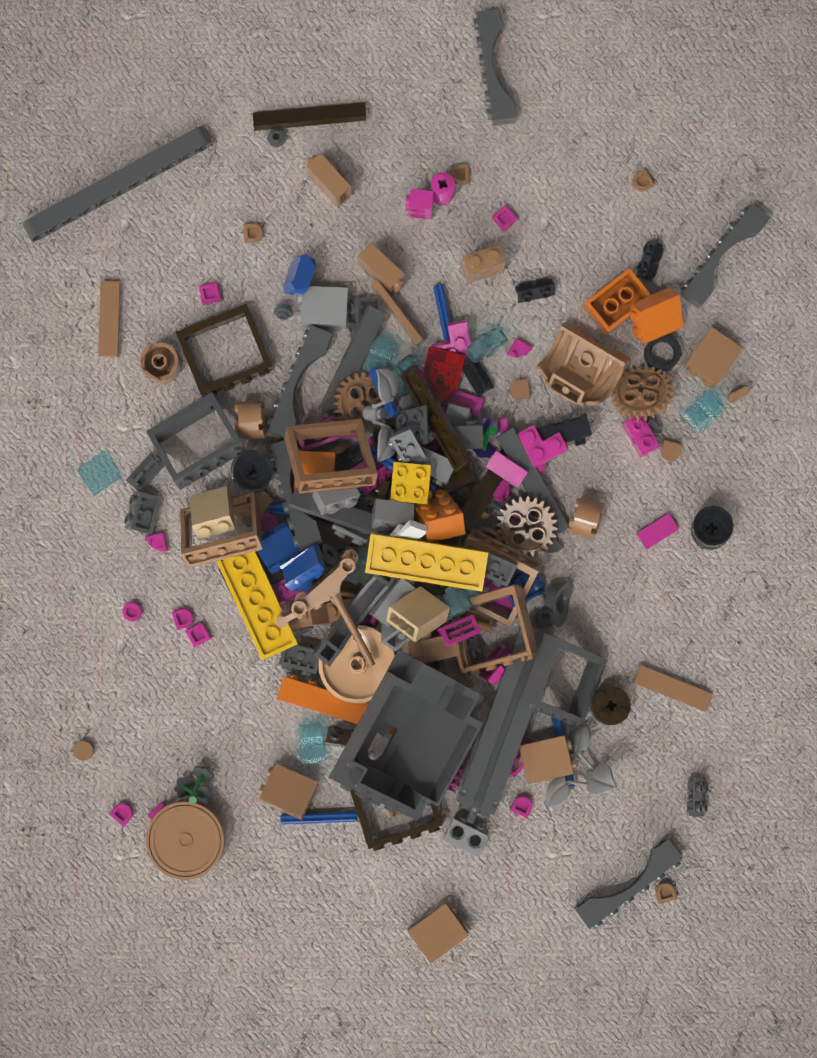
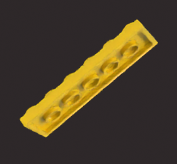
[365,533,489,591]
[217,551,298,660]

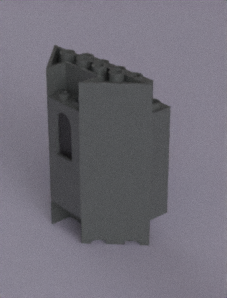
[328,650,485,820]

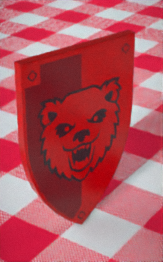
[423,346,465,403]

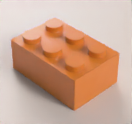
[583,268,651,336]
[412,490,465,542]

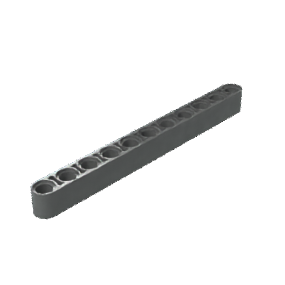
[23,126,212,242]

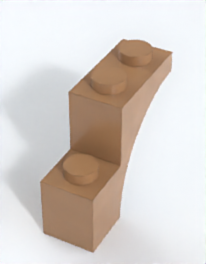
[286,599,353,630]

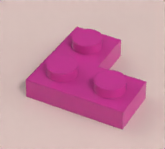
[431,320,472,359]
[517,425,569,468]
[478,643,511,685]

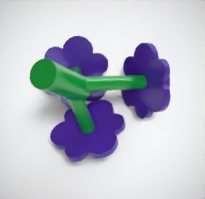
[473,417,499,458]

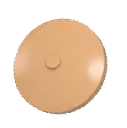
[319,625,395,704]

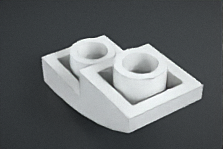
[389,520,427,540]

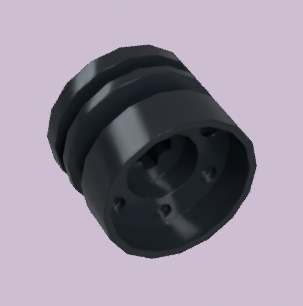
[230,449,273,492]
[690,506,734,550]

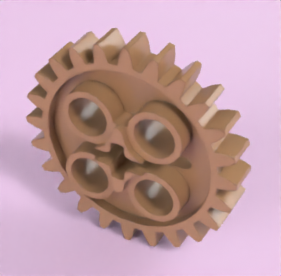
[611,365,674,421]
[332,372,390,434]
[496,495,559,557]

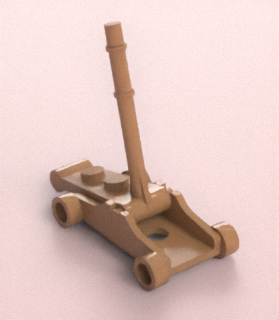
[276,548,376,667]

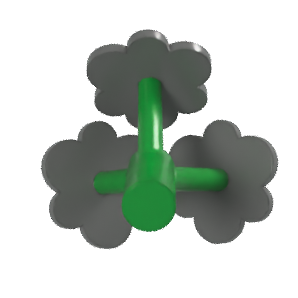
[174,766,214,805]

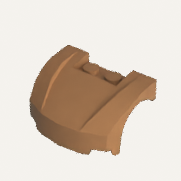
[537,321,631,406]

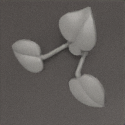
[363,369,417,462]
[546,723,617,808]

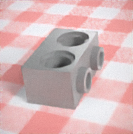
[443,816,488,857]

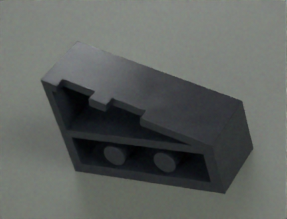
[537,413,592,447]

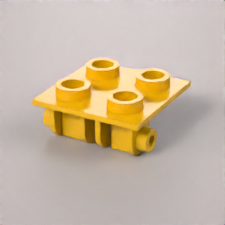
[390,462,432,505]

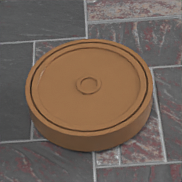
[146,799,226,880]

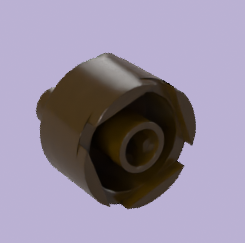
[590,686,631,725]

